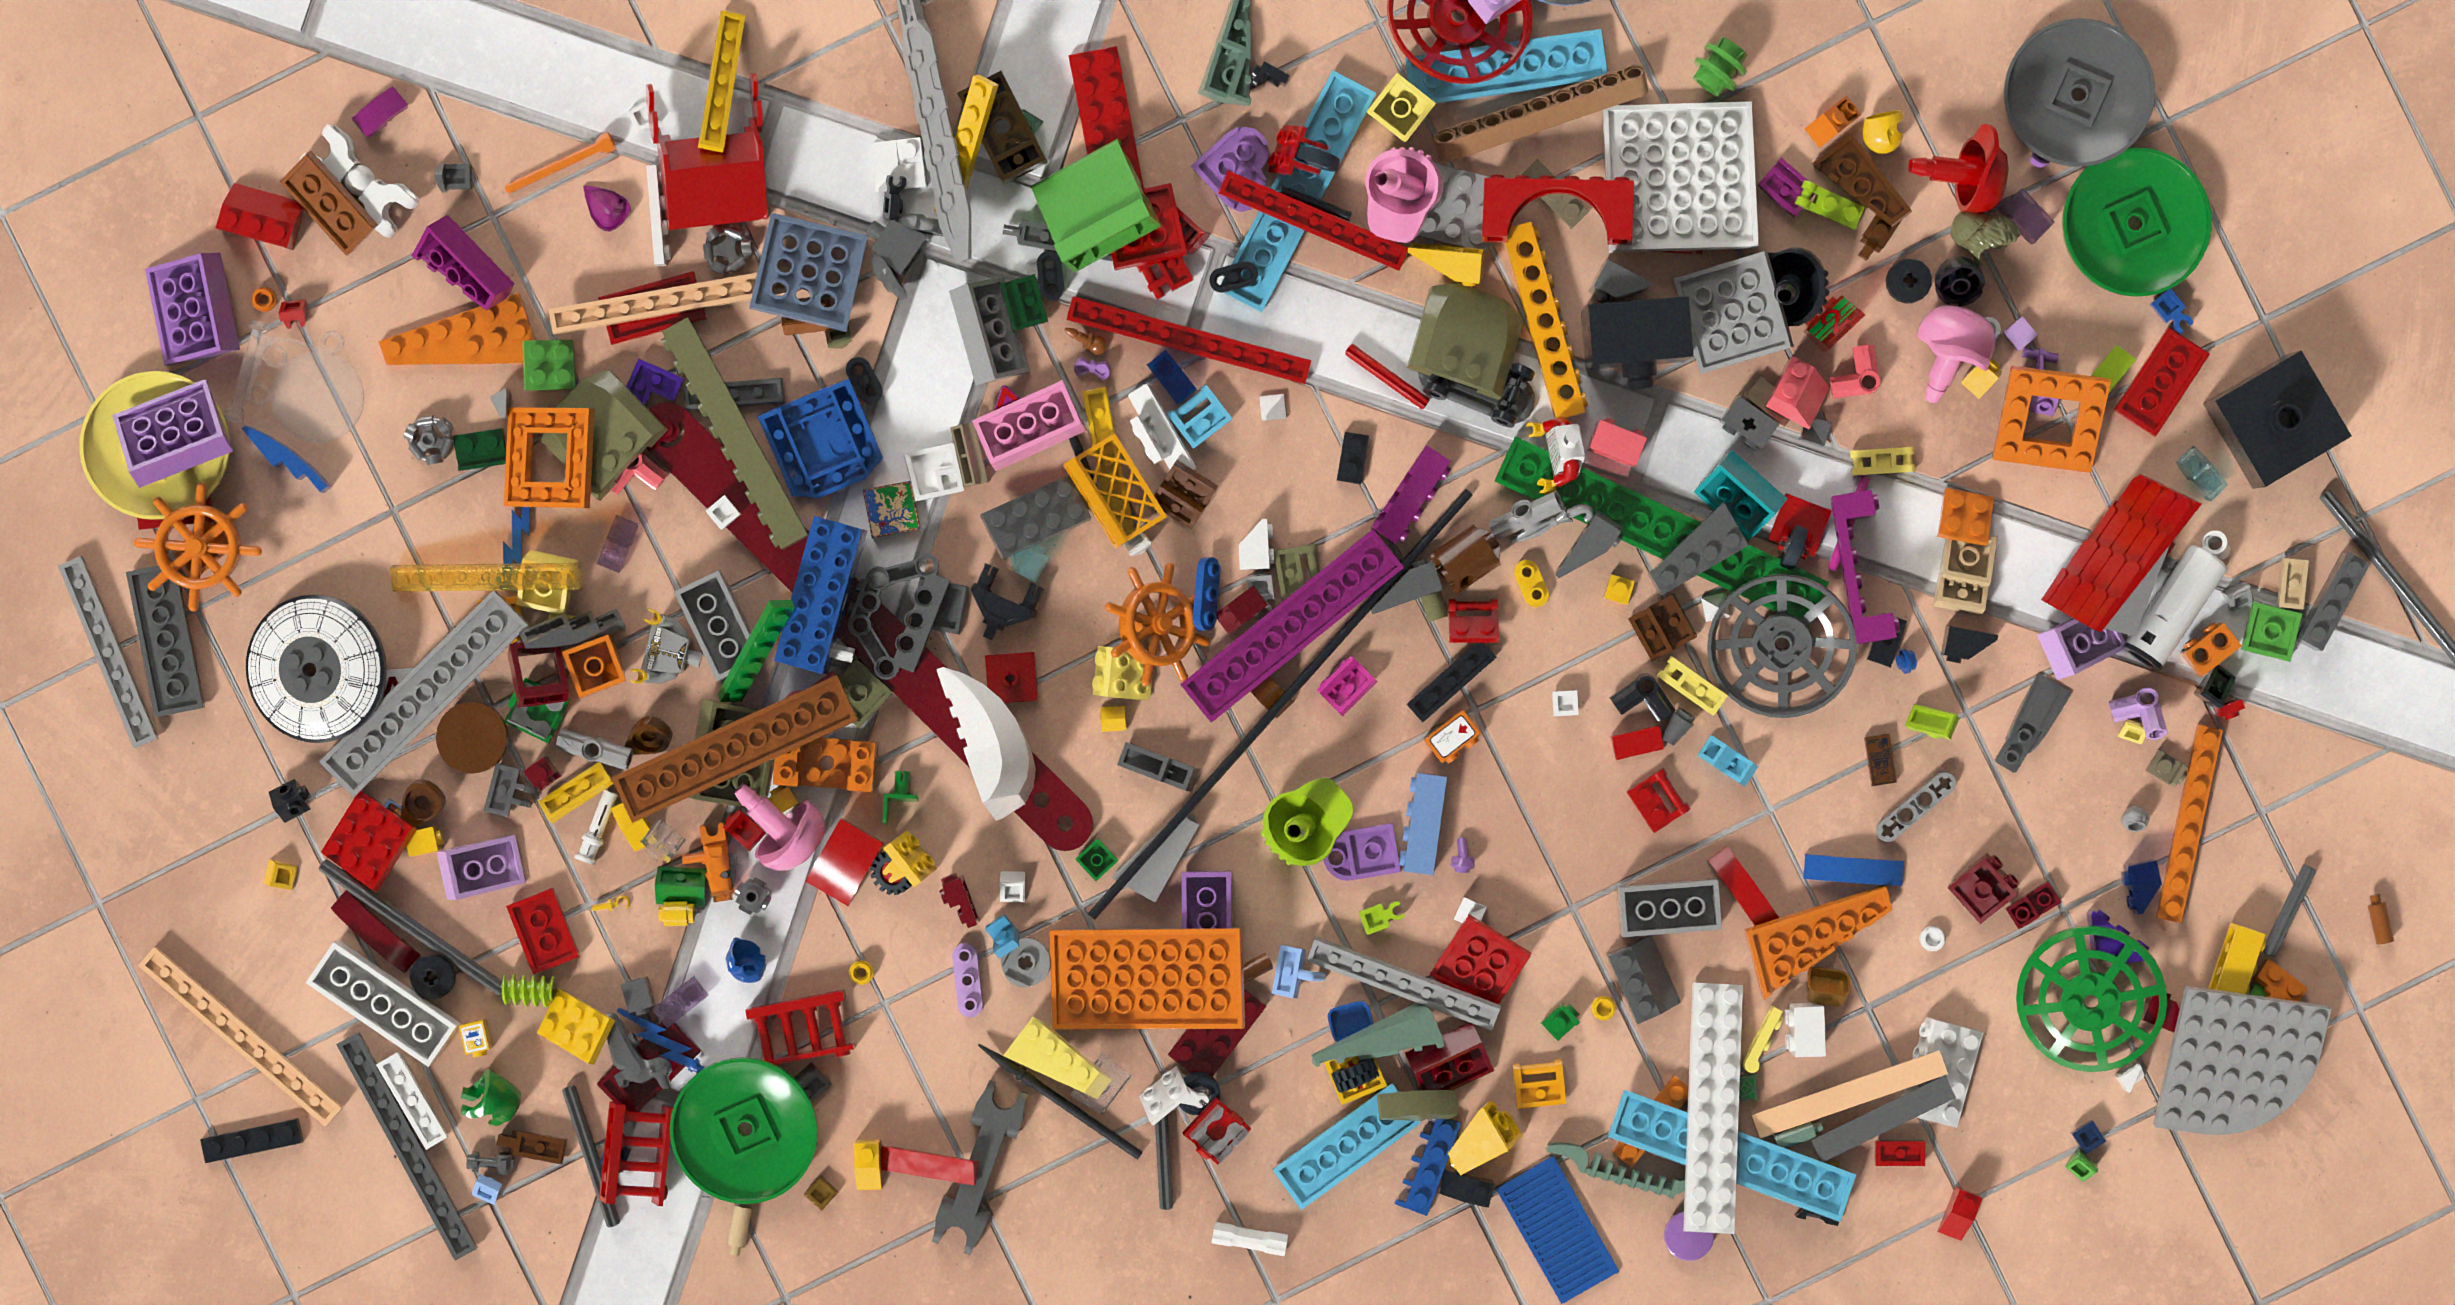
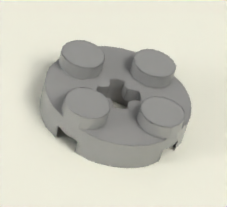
[1001,937,1050,987]

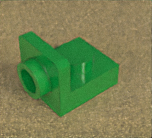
[1541,1003,1580,1041]

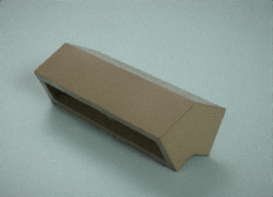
[950,422,988,487]

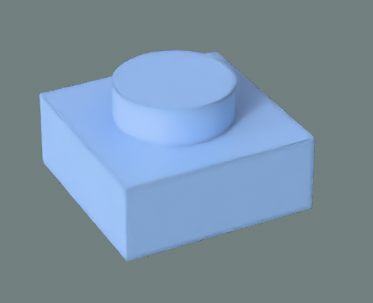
[472,1174,502,1205]

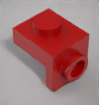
[723,809,766,851]

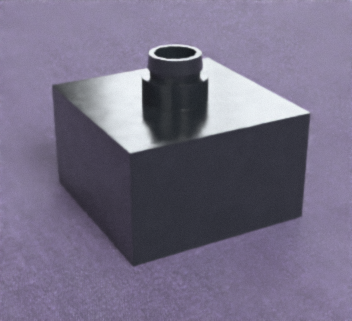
[1581,296,1694,390]
[2203,350,2352,489]

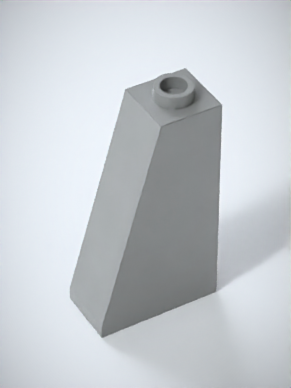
[1112,813,1199,902]

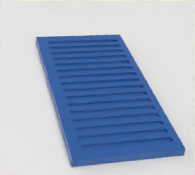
[1495,1155,1619,1304]

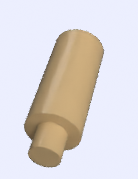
[728,1205,752,1256]

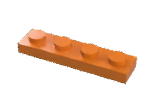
[1612,1075,1689,1168]

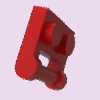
[1448,598,1499,643]
[1626,768,1691,833]

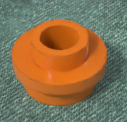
[251,287,277,312]

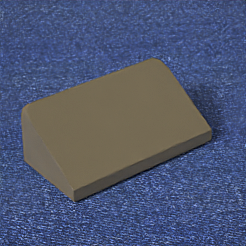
[1745,376,1790,427]

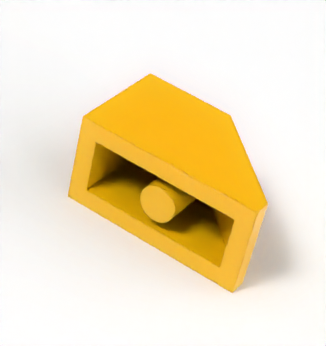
[611,803,658,852]
[854,1140,882,1190]

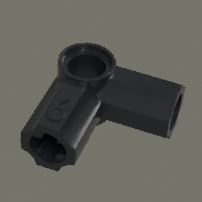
[1609,673,1676,722]

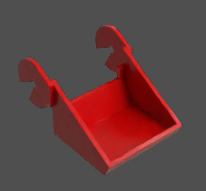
[646,73,768,230]

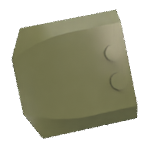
[1407,283,1524,400]
[541,369,668,501]

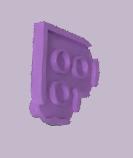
[1191,127,1269,212]

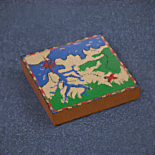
[863,481,921,538]

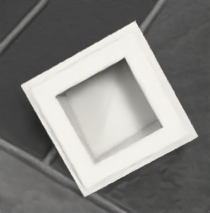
[1454,897,1487,923]
[2115,1062,2145,1093]

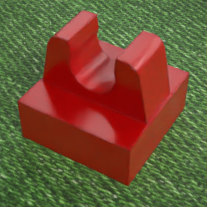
[278,299,308,329]

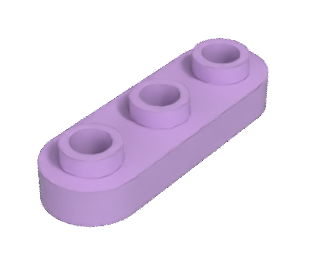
[952,943,983,1017]

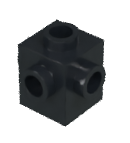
[269,779,311,823]

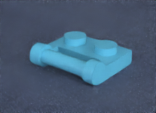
[1167,384,1233,449]

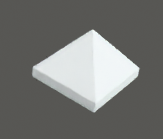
[1123,532,1152,556]
[1701,593,1730,622]

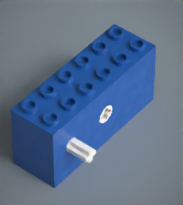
[774,516,867,674]

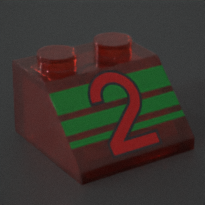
[1803,295,1865,352]

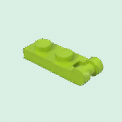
[1795,180,1865,230]

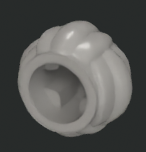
[2121,806,2150,832]

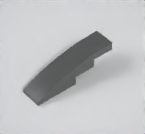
[519,609,626,648]

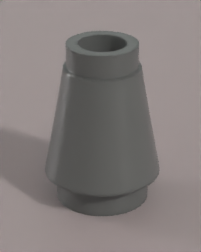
[1662,707,1695,746]

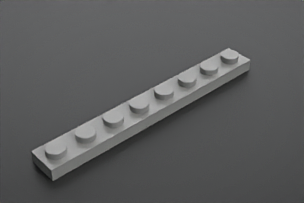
[58,556,159,748]
[1307,936,1501,1031]

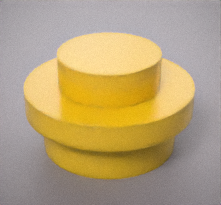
[1591,996,1616,1021]

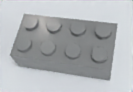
[674,570,751,681]
[1617,878,1722,937]

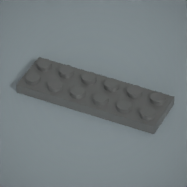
[126,565,205,717]

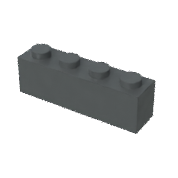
[2296,552,2370,651]

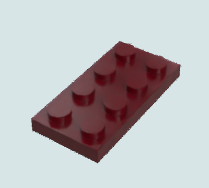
[1168,989,1267,1076]

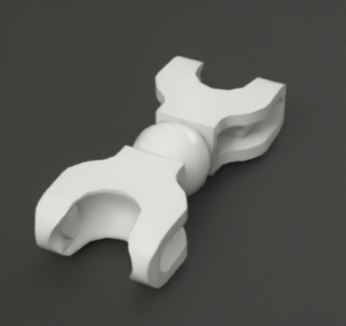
[299,124,420,238]

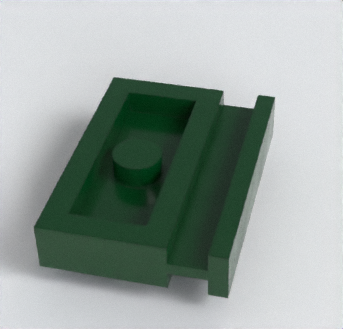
[1000,274,1048,332]
[453,428,506,471]

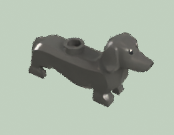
[605,1013,672,1089]

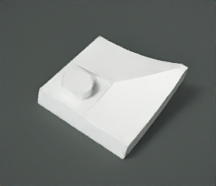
[872,137,927,192]
[904,443,964,502]

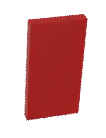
[598,271,707,345]
[2113,327,2210,437]

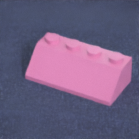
[972,380,1086,471]

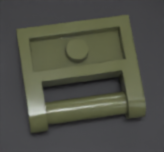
[1274,544,1320,600]

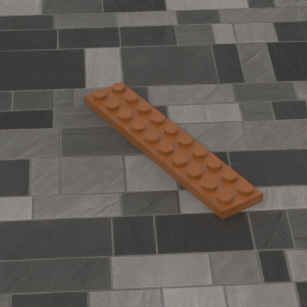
[612,675,858,823]

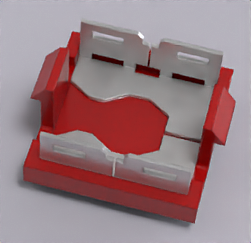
[1182,1097,1251,1165]

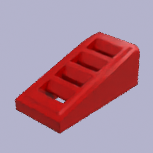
[1177,207,1209,255]

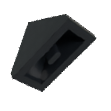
[2193,664,2236,709]

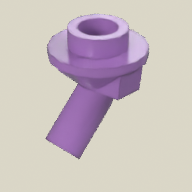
[1450,837,1475,873]

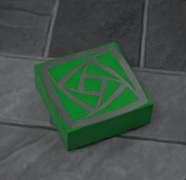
[1739,1074,1758,1101]

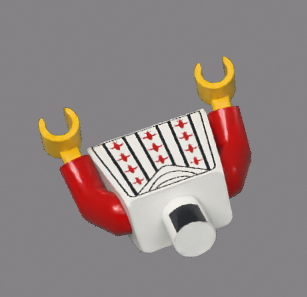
[1526,417,1585,495]

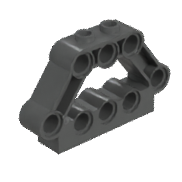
[847,553,951,680]

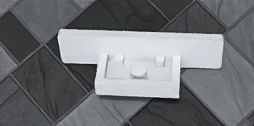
[1128,383,1196,470]

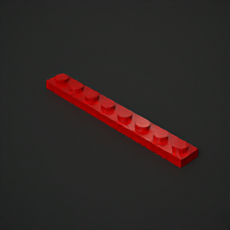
[1218,170,1408,271]

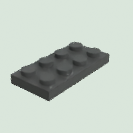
[980,475,1091,560]

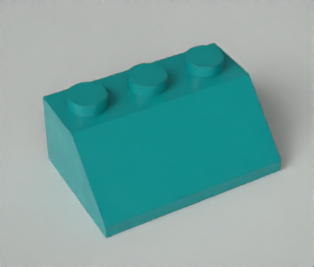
[1694,450,1787,541]

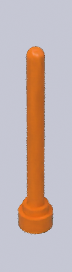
[505,131,617,193]

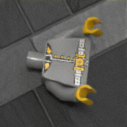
[630,608,703,684]

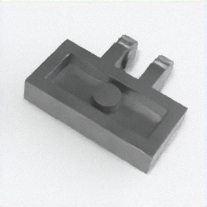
[484,763,536,817]

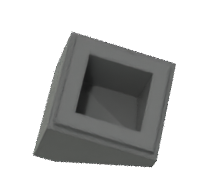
[1799,418,1831,447]

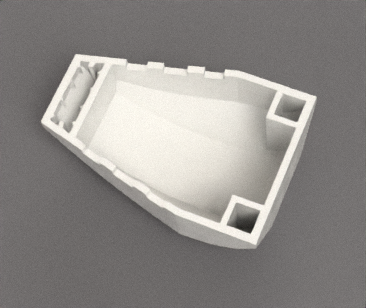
[936,667,1036,821]

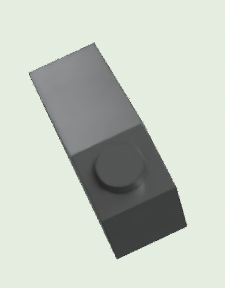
[1555,510,1623,578]
[1371,559,1443,615]

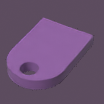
[1324,823,1401,881]

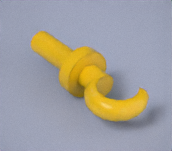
[591,895,630,912]

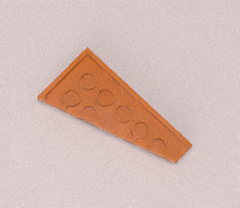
[378,293,536,365]
[1744,885,1893,1000]

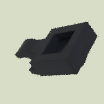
[883,175,906,220]

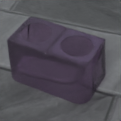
[1997,188,2055,244]

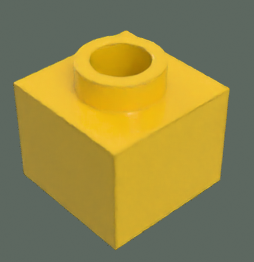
[767,785,800,813]

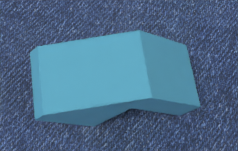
[1698,735,1759,787]

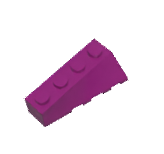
[411,215,515,310]
[1371,445,1452,544]

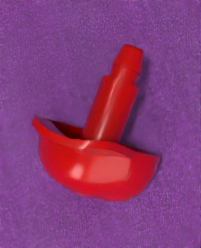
[1908,124,2009,213]

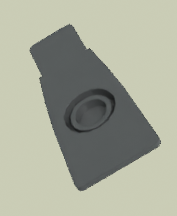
[1995,674,2071,773]

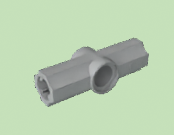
[1489,491,1565,540]
[556,728,633,770]

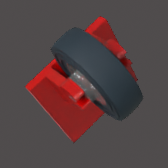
[1268,125,1340,175]
[1768,493,1832,570]

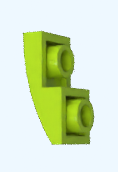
[2091,345,2136,393]

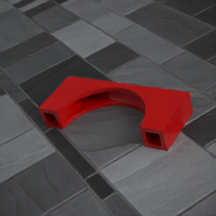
[1482,174,1634,245]

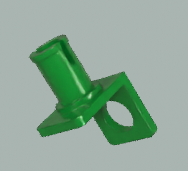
[883,770,919,825]

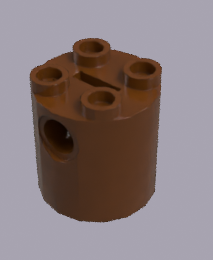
[1429,524,1501,595]

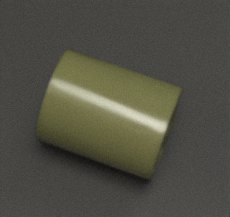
[1421,591,1448,622]

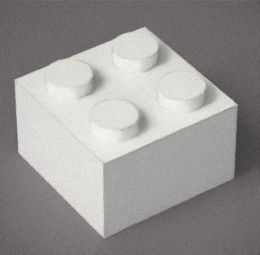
[1784,1003,1826,1057]

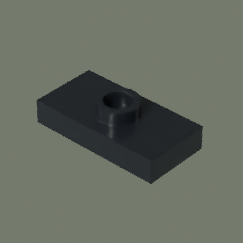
[1867,613,1907,668]

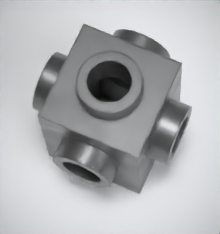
[734,877,772,915]

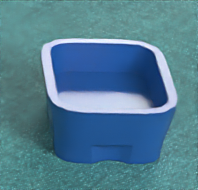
[1328,1001,1374,1042]

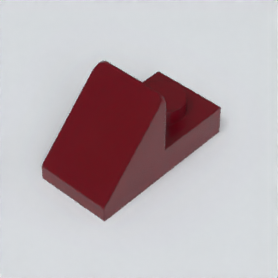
[1217,585,1268,635]

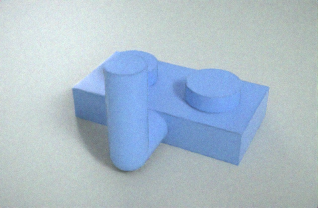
[1272,945,1326,998]

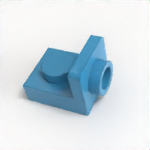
[985,915,1019,959]

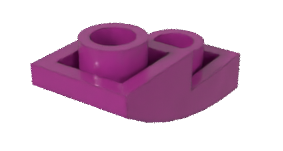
[352,86,408,138]

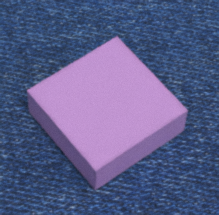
[2002,316,2038,351]

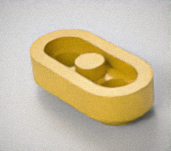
[1514,560,1549,607]

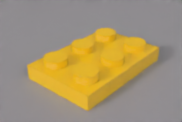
[537,989,615,1065]

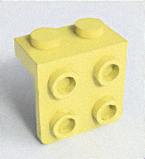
[1092,646,1153,700]

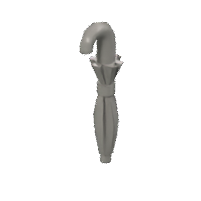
[1510,504,1594,544]

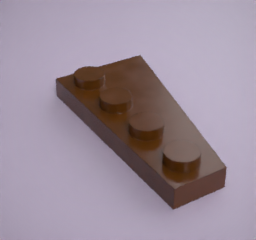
[1812,134,1912,227]

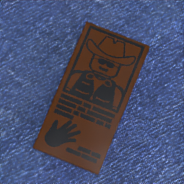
[1864,734,1897,786]

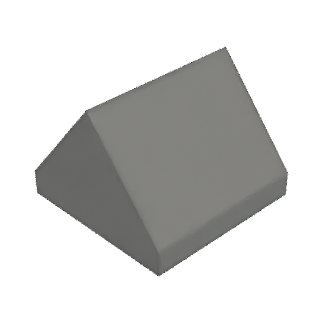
[2221,582,2254,612]

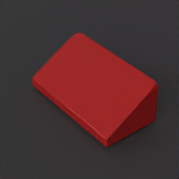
[1610,725,1664,760]

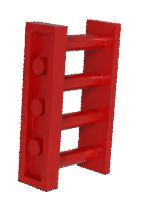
[745,989,856,1066]
[599,1101,673,1207]

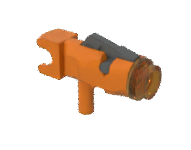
[682,822,737,902]

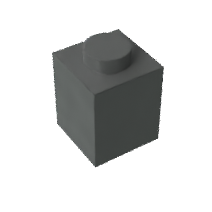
[621,976,656,1016]

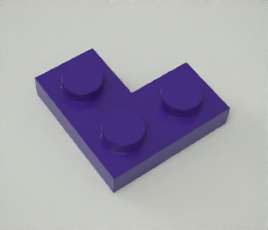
[627,359,685,406]

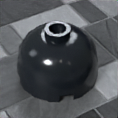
[1935,256,1985,307]

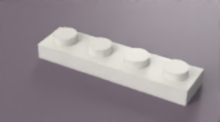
[646,165,671,266]
[376,1052,449,1150]

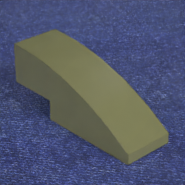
[1377,1090,1458,1121]

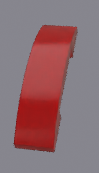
[1707,846,1779,926]

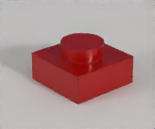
[2214,699,2245,720]

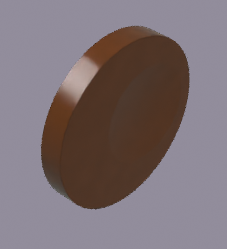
[436,702,509,774]

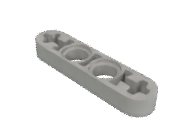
[1875,772,1956,842]

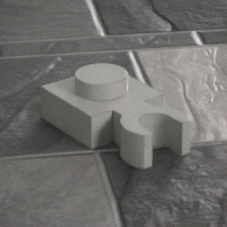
[1247,573,1274,618]

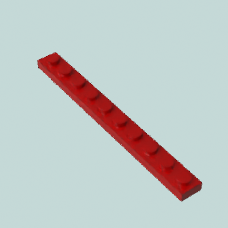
[1066,296,1312,385]

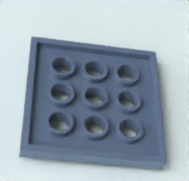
[749,213,868,332]

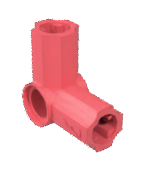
[1830,344,1880,399]
[611,451,669,495]

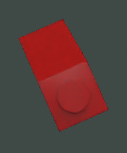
[1937,1186,1983,1241]

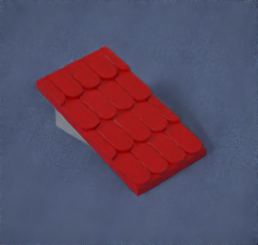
[2041,474,2202,636]

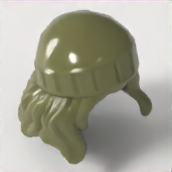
[1951,211,2021,266]

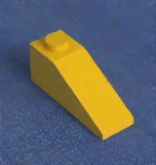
[1408,242,1485,286]

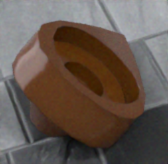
[624,716,673,755]
[400,779,446,826]

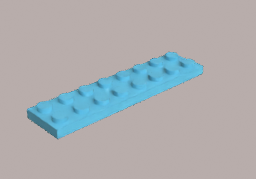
[1405,29,1608,104]

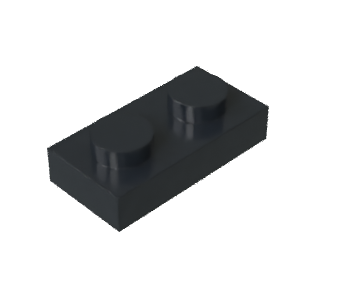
[1336,432,1369,485]

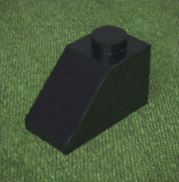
[1940,626,1998,664]
[1439,1169,1494,1208]

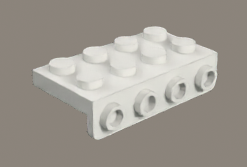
[1902,1017,1983,1128]

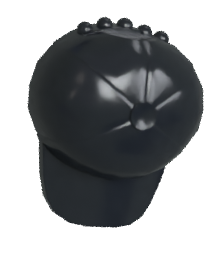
[1745,247,1830,326]

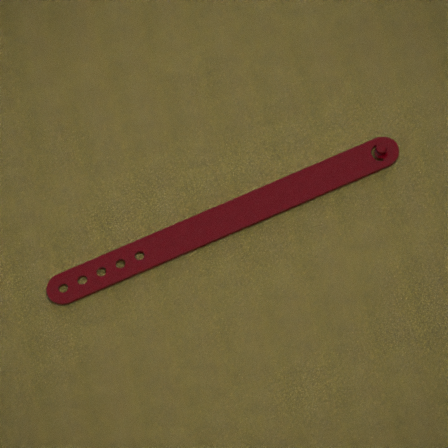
[646,402,1093,851]

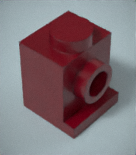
[523,756,561,791]

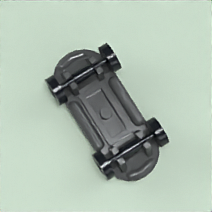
[1418,363,1535,428]

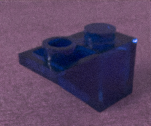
[1147,350,1197,405]
[2121,859,2162,915]

